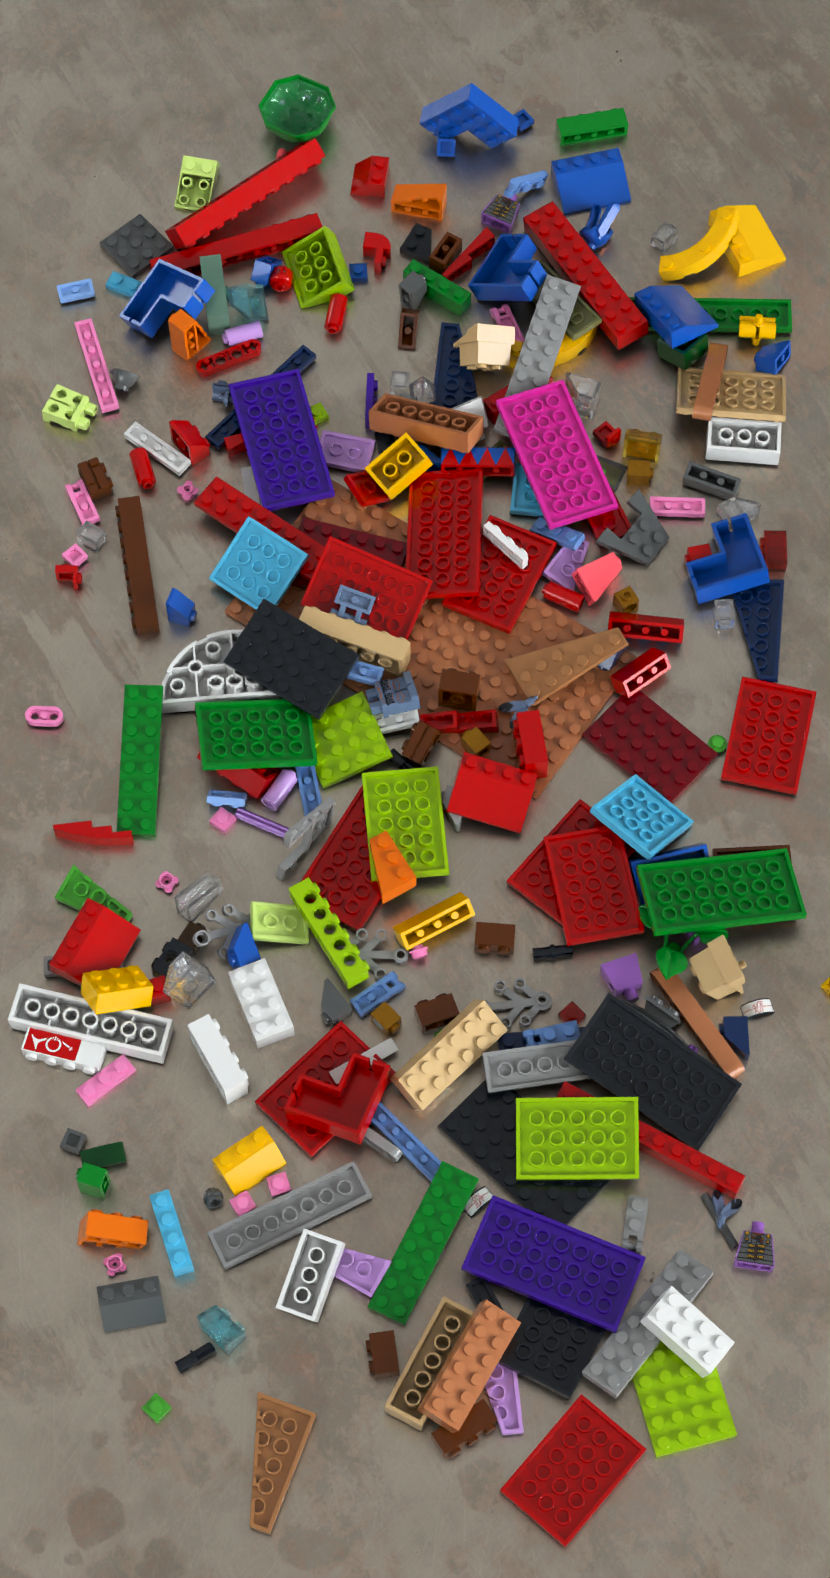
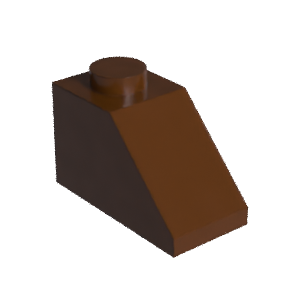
[398,308,420,349]

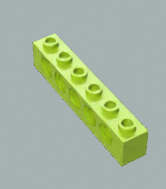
[288,877,370,989]

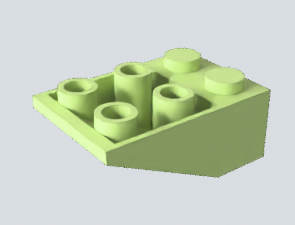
[174,155,220,211]

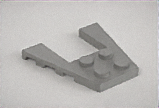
[276,797,336,881]

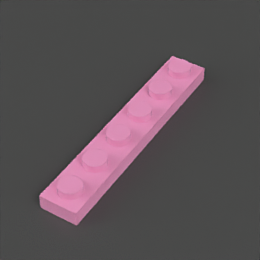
[74,318,119,413]

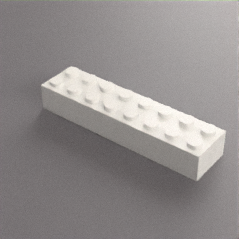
[8,983,174,1064]

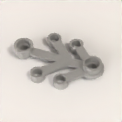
[192,904,250,959]
[336,928,409,980]
[485,977,552,1030]

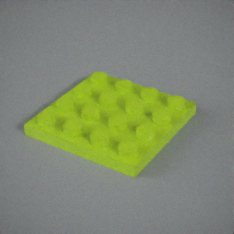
[311,692,393,789]

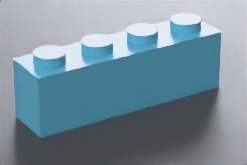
[149,1189,194,1278]

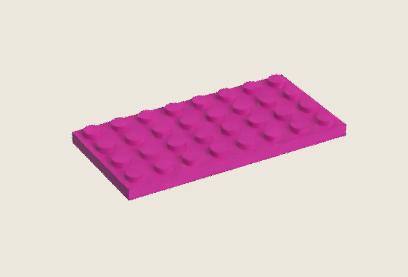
[495,380,618,530]

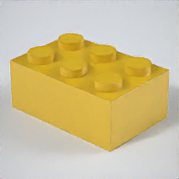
[365,432,433,500]
[81,965,153,1014]

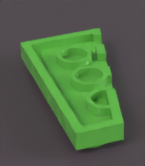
[55,864,133,922]

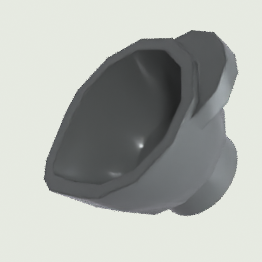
[109,368,140,392]

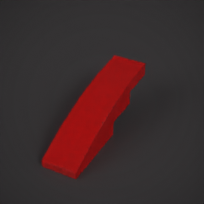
[53,820,134,846]

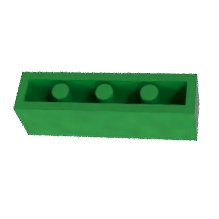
[556,108,628,146]
[403,259,471,317]

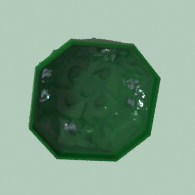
[258,74,336,143]

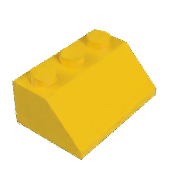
[212,1125,286,1196]

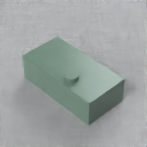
[199,254,230,336]

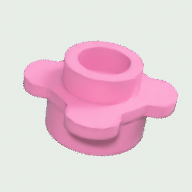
[177,481,199,500]
[155,871,179,893]
[409,944,428,959]
[103,1253,127,1277]

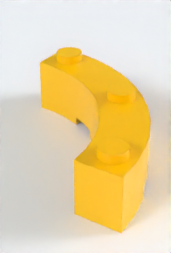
[658,207,740,281]
[509,326,597,368]

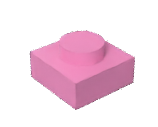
[62,543,88,566]
[209,807,237,834]
[266,1172,292,1199]
[229,1190,257,1217]

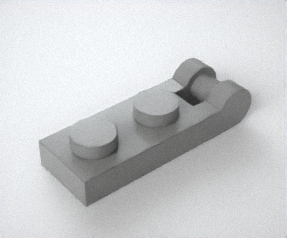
[621,1195,649,1253]

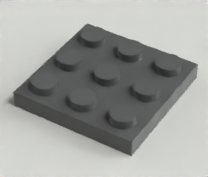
[100,214,174,279]

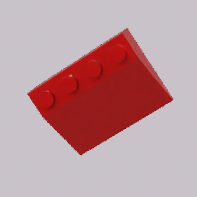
[446,752,537,834]
[49,898,141,986]

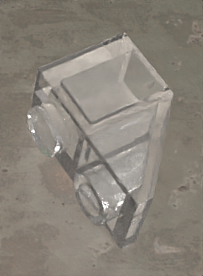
[716,497,761,530]

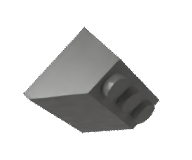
[97,1276,166,1333]

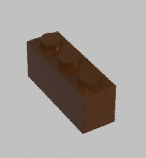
[431,1398,498,1459]

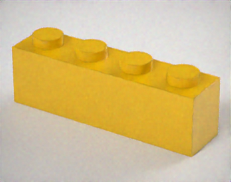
[392,892,475,950]

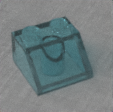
[227,283,269,321]
[197,1305,246,1356]

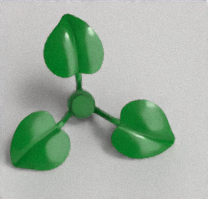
[638,904,729,980]

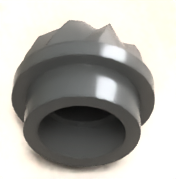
[203,1187,224,1209]

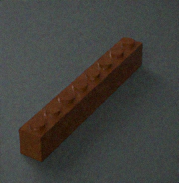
[115,496,160,636]

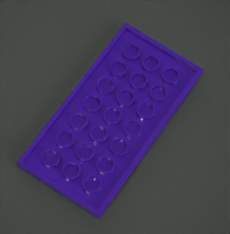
[228,369,335,511]
[461,1195,646,1333]

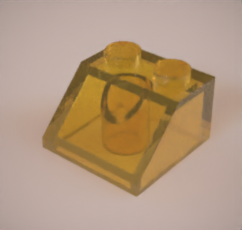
[622,429,663,462]

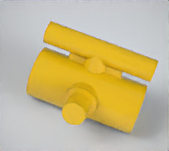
[739,314,776,346]

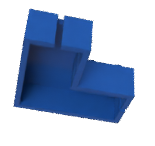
[419,83,519,148]
[468,234,547,302]
[119,259,215,338]
[686,513,770,604]

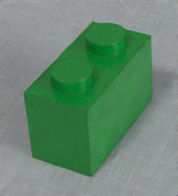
[75,1162,111,1200]

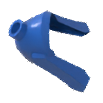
[579,202,620,251]

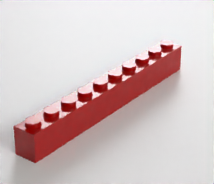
[149,213,322,276]
[556,1081,745,1200]

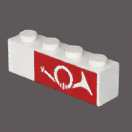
[21,1027,107,1075]

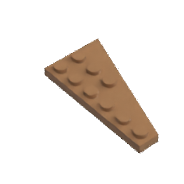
[505,627,629,706]
[250,1392,317,1535]

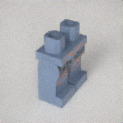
[365,671,421,718]

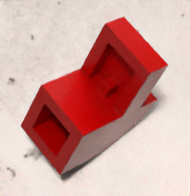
[363,232,391,273]

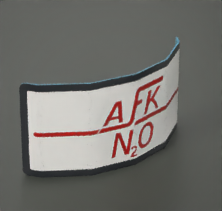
[740,998,775,1019]
[464,1186,493,1218]

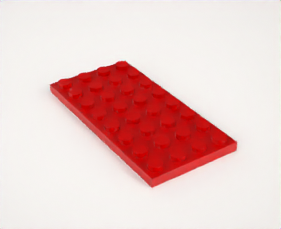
[406,468,483,599]
[300,785,381,934]

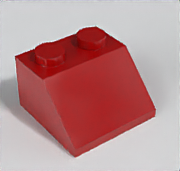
[350,156,389,198]
[169,420,210,466]

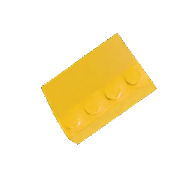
[708,205,786,277]

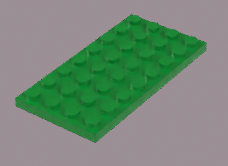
[636,848,807,936]

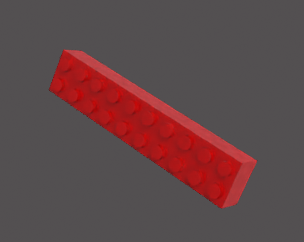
[165,138,325,250]
[523,201,649,350]

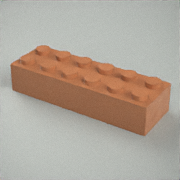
[369,393,483,453]
[417,1299,521,1433]

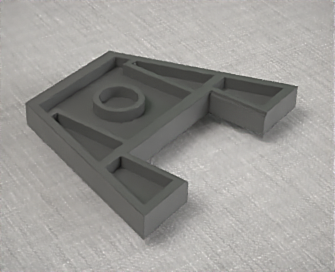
[595,489,670,566]

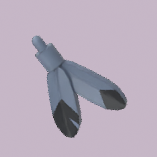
[498,696,538,729]
[712,1190,742,1229]

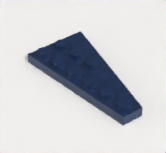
[431,322,478,409]
[732,580,784,682]

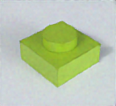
[310,402,329,425]

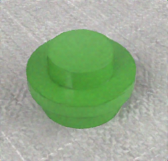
[708,735,727,753]

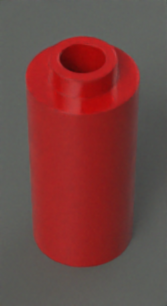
[324,293,348,334]
[129,448,156,489]
[542,581,585,613]

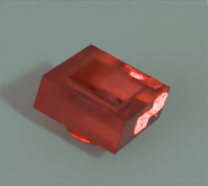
[558,1001,586,1025]

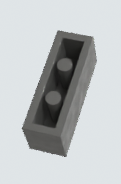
[682,461,741,502]

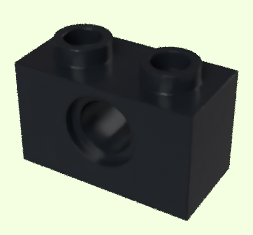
[151,937,194,987]

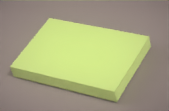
[250,901,309,945]

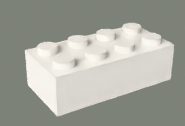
[705,417,782,465]
[228,958,295,1049]
[187,1014,250,1104]
[276,1229,346,1323]
[639,1286,735,1378]

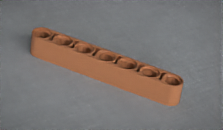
[692,342,728,421]
[649,967,745,1078]

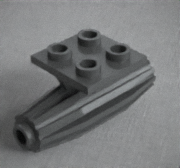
[621,995,688,1047]

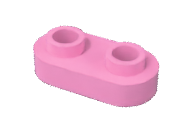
[25,706,64,727]

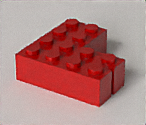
[284,1052,391,1145]

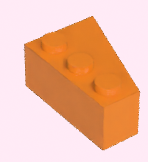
[391,184,447,221]
[168,309,212,362]
[369,831,416,904]
[77,1209,149,1249]

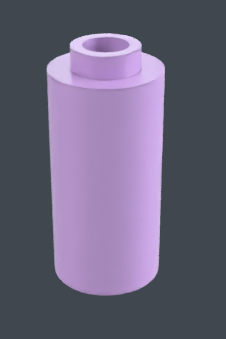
[221,320,263,347]
[261,769,298,811]

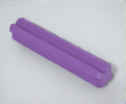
[235,807,289,838]

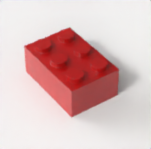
[512,710,548,779]

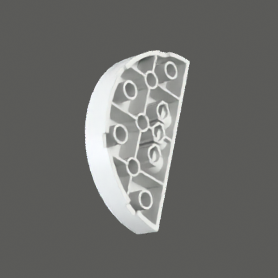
[161,629,283,713]

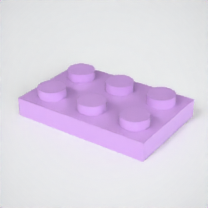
[320,430,376,473]

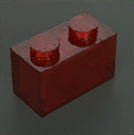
[759,530,787,572]

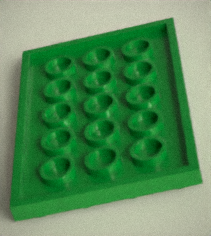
[195,699,318,771]

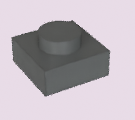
[60,1128,87,1155]

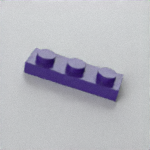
[365,373,378,429]

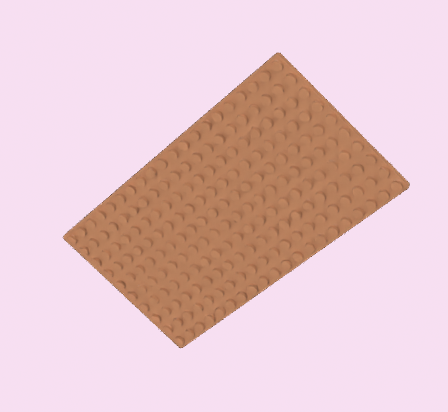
[225,479,637,800]

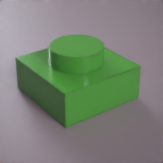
[142,1393,172,1424]

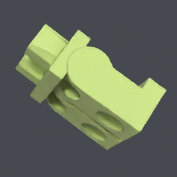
[42,384,97,432]

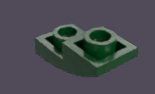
[80,1142,127,1167]

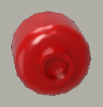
[269,266,294,292]

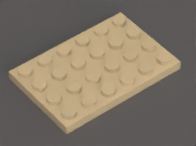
[676,367,786,422]

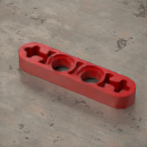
[196,339,261,377]

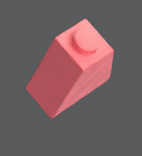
[571,552,622,607]

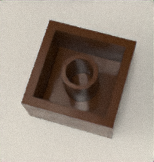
[438,668,480,711]

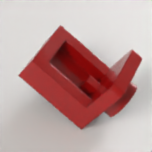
[592,421,621,448]
[55,564,82,590]

